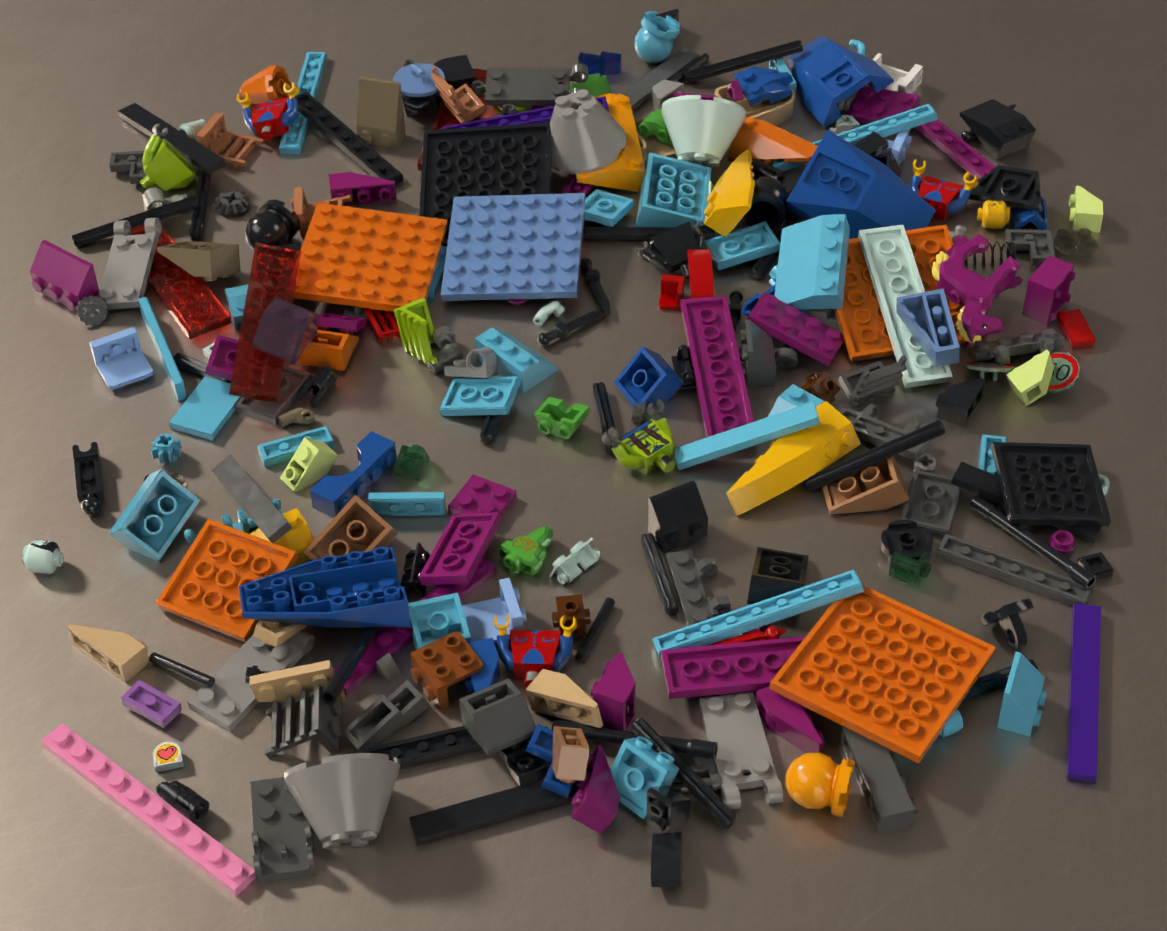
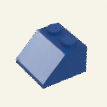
[614,346,684,408]

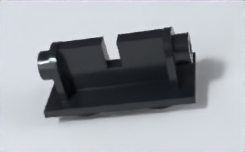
[671,345,696,390]
[400,542,430,598]

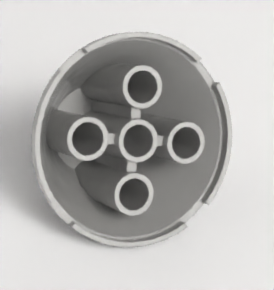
[550,89,627,174]
[284,753,400,849]

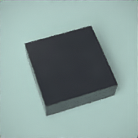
[1077,552,1114,580]

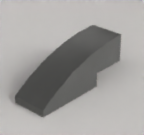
[342,680,431,750]

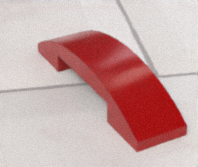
[687,249,714,299]

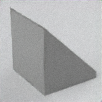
[376,653,402,683]

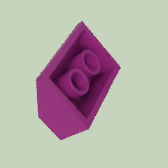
[29,240,99,311]

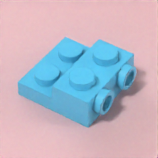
[408,593,471,650]
[610,736,679,819]

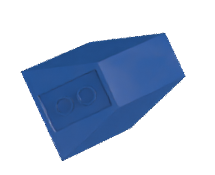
[786,129,936,239]
[238,547,411,627]

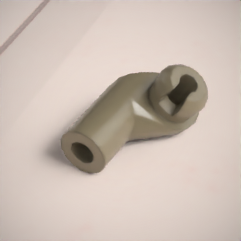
[278,408,315,427]

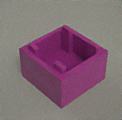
[1022,255,1076,325]

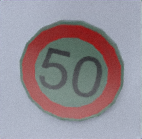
[1047,352,1081,393]
[966,361,1014,381]

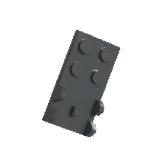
[250,777,316,883]

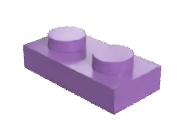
[121,680,182,728]

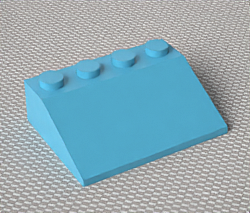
[636,152,711,227]
[775,214,850,310]

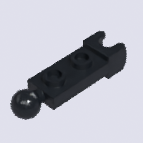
[72,442,104,516]

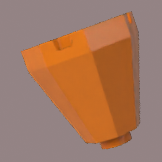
[240,65,292,105]

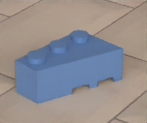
[896,288,960,367]

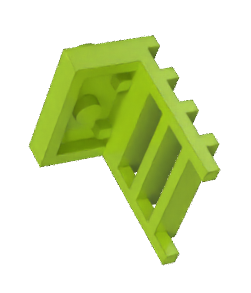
[394,298,438,365]

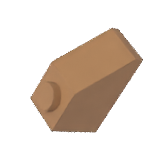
[553,726,590,783]

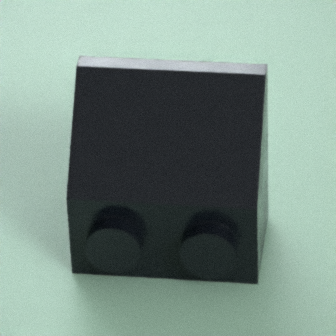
[648,480,708,553]

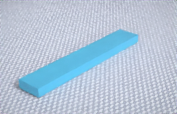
[138,297,187,402]
[674,402,820,470]

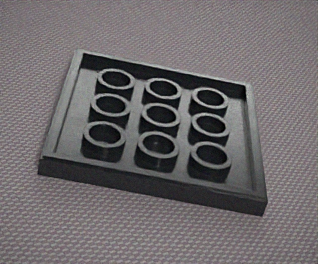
[991,442,1111,527]

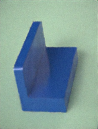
[1012,196,1049,230]

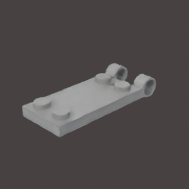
[98,217,162,310]
[187,630,315,732]
[699,691,783,810]

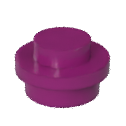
[1049,530,1076,554]

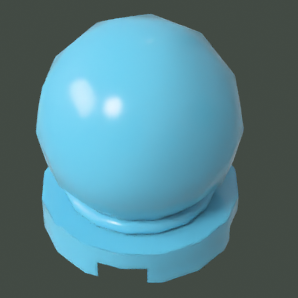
[634,11,680,64]

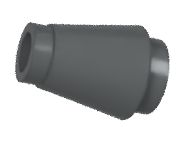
[427,342,463,374]

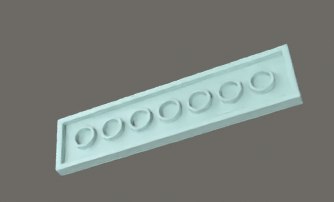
[858,225,953,388]

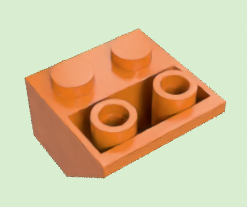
[297,328,359,371]

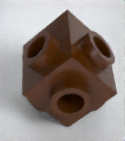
[801,370,841,404]
[552,594,591,637]

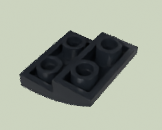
[499,726,551,787]

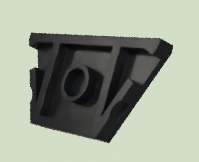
[968,165,1042,212]

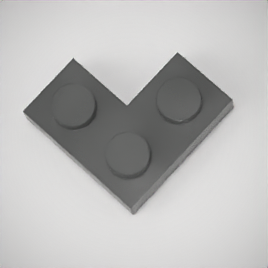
[109,151,146,184]
[1005,229,1055,266]

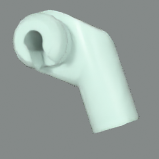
[533,301,565,326]

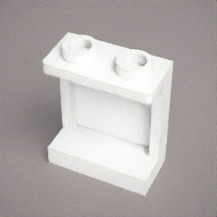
[865,53,923,94]

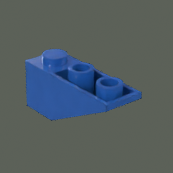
[464,637,500,694]

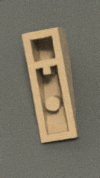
[67,624,150,683]
[526,669,603,728]

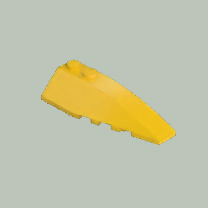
[704,149,755,237]
[726,401,861,515]

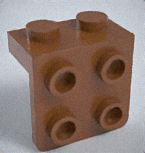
[410,632,483,709]

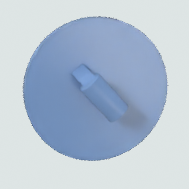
[393,63,445,97]

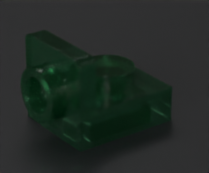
[393,444,430,481]
[888,551,932,587]

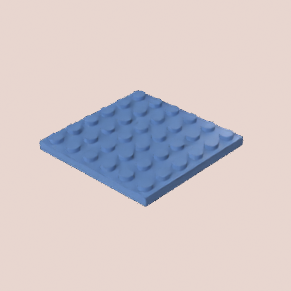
[441,193,586,301]

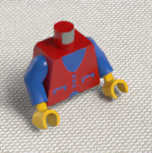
[236,82,300,141]
[910,159,978,221]
[494,614,577,688]

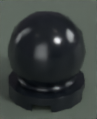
[742,177,788,229]
[245,199,300,252]

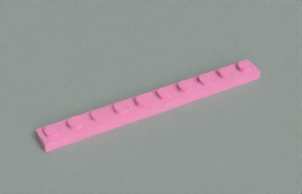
[41,723,256,896]

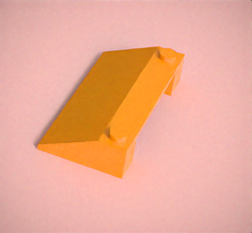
[576,93,646,192]

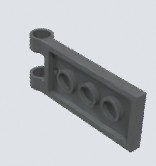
[485,64,589,105]

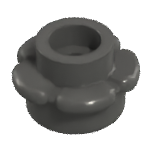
[631,402,648,425]

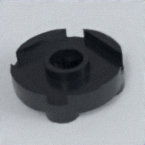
[880,519,933,565]

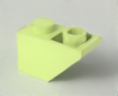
[1069,186,1103,232]
[1006,350,1054,406]
[280,437,338,492]

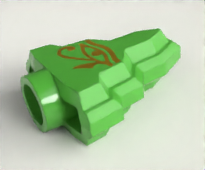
[496,526,553,576]

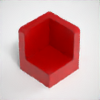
[658,274,685,311]

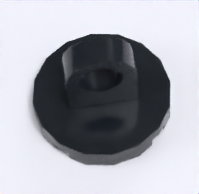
[980,598,1034,649]

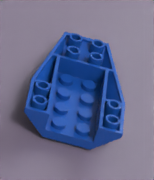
[786,36,894,128]

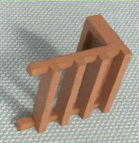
[431,66,487,123]
[196,112,264,168]
[291,187,351,239]

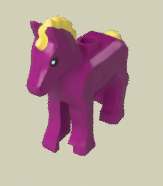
[932,234,1023,348]

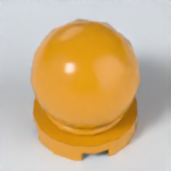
[785,753,855,817]

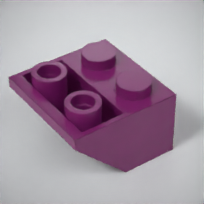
[591,652,636,731]

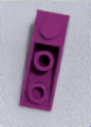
[329,172,397,206]
[756,686,825,753]
[571,745,620,834]

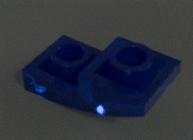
[578,51,621,75]

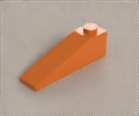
[727,118,818,163]

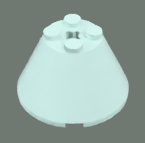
[661,95,746,167]

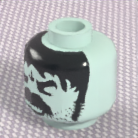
[22,540,64,575]

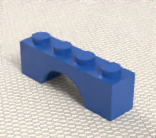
[310,431,397,518]

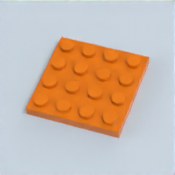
[155,519,298,643]

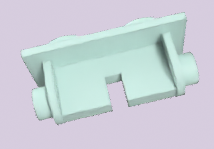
[549,537,601,585]

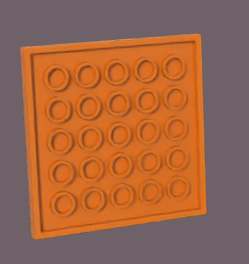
[286,203,448,312]
[834,224,987,362]
[770,585,996,764]

